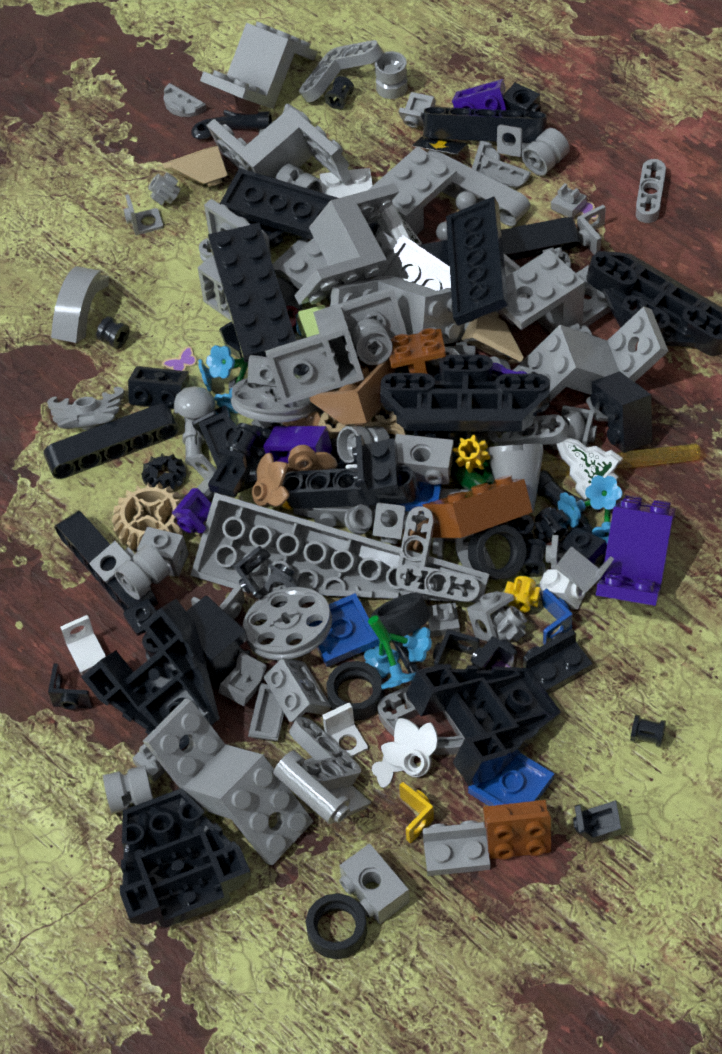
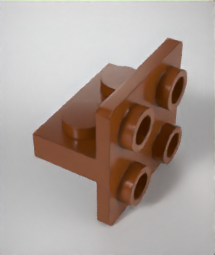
[389,328,446,374]
[483,800,551,860]

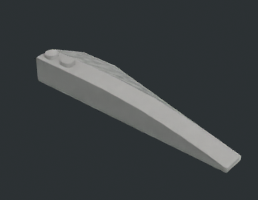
[191,493,490,602]

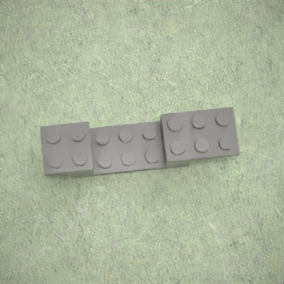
[278,146,457,301]

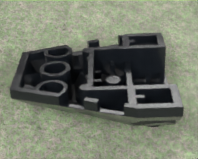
[120,788,251,928]

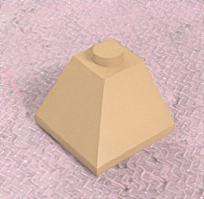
[162,146,228,187]
[461,312,523,364]

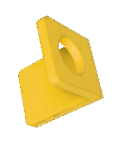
[399,782,434,843]

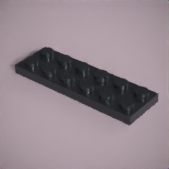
[219,168,380,240]
[446,196,509,326]
[208,223,296,362]

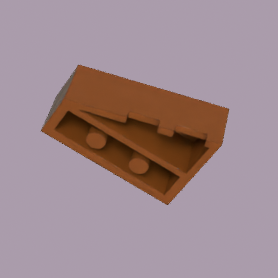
[422,475,533,538]

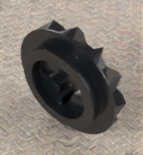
[141,453,186,490]

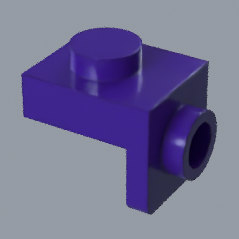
[172,488,212,533]

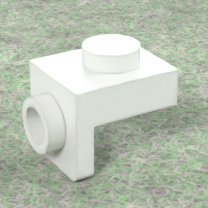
[538,569,585,609]

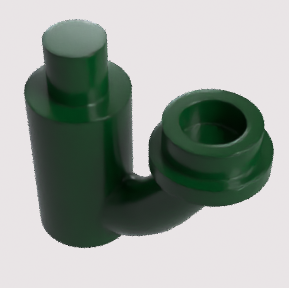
[451,460,494,491]

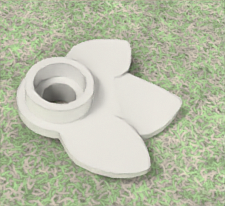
[381,718,438,777]

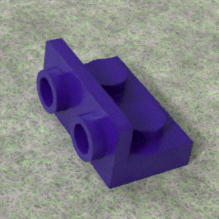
[452,79,507,110]

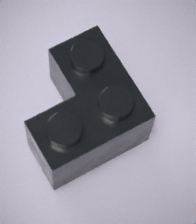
[590,371,652,453]

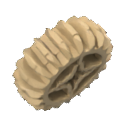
[112,483,184,551]

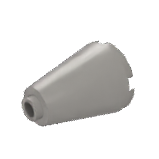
[487,444,544,515]

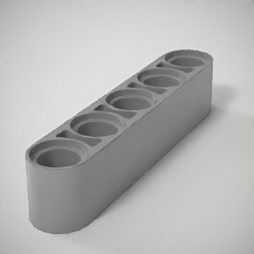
[427,150,530,226]

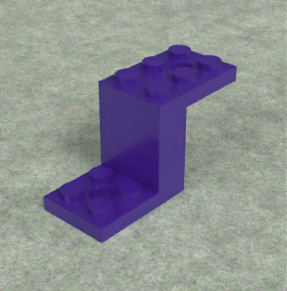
[596,495,676,606]

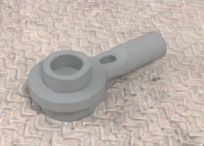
[344,504,372,535]

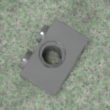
[395,434,454,485]
[339,843,410,925]

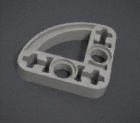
[378,685,465,755]

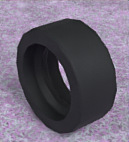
[468,524,526,580]
[371,593,430,637]
[326,661,384,721]
[305,893,368,959]

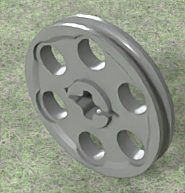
[231,378,315,422]
[243,587,332,660]

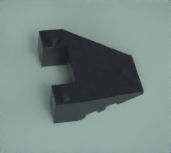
[81,599,219,750]
[406,664,561,786]

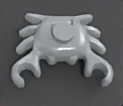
[47,387,124,430]

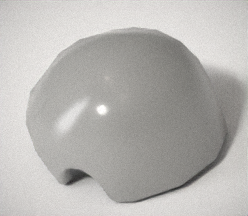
[174,386,216,419]
[551,409,585,450]

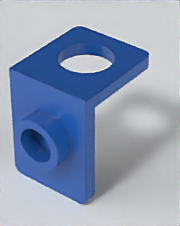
[542,588,573,644]

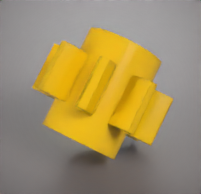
[453,435,490,473]
[504,576,541,613]

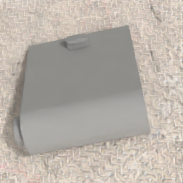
[273,750,372,824]

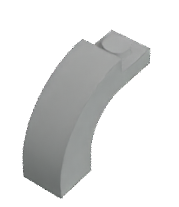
[51,266,109,343]

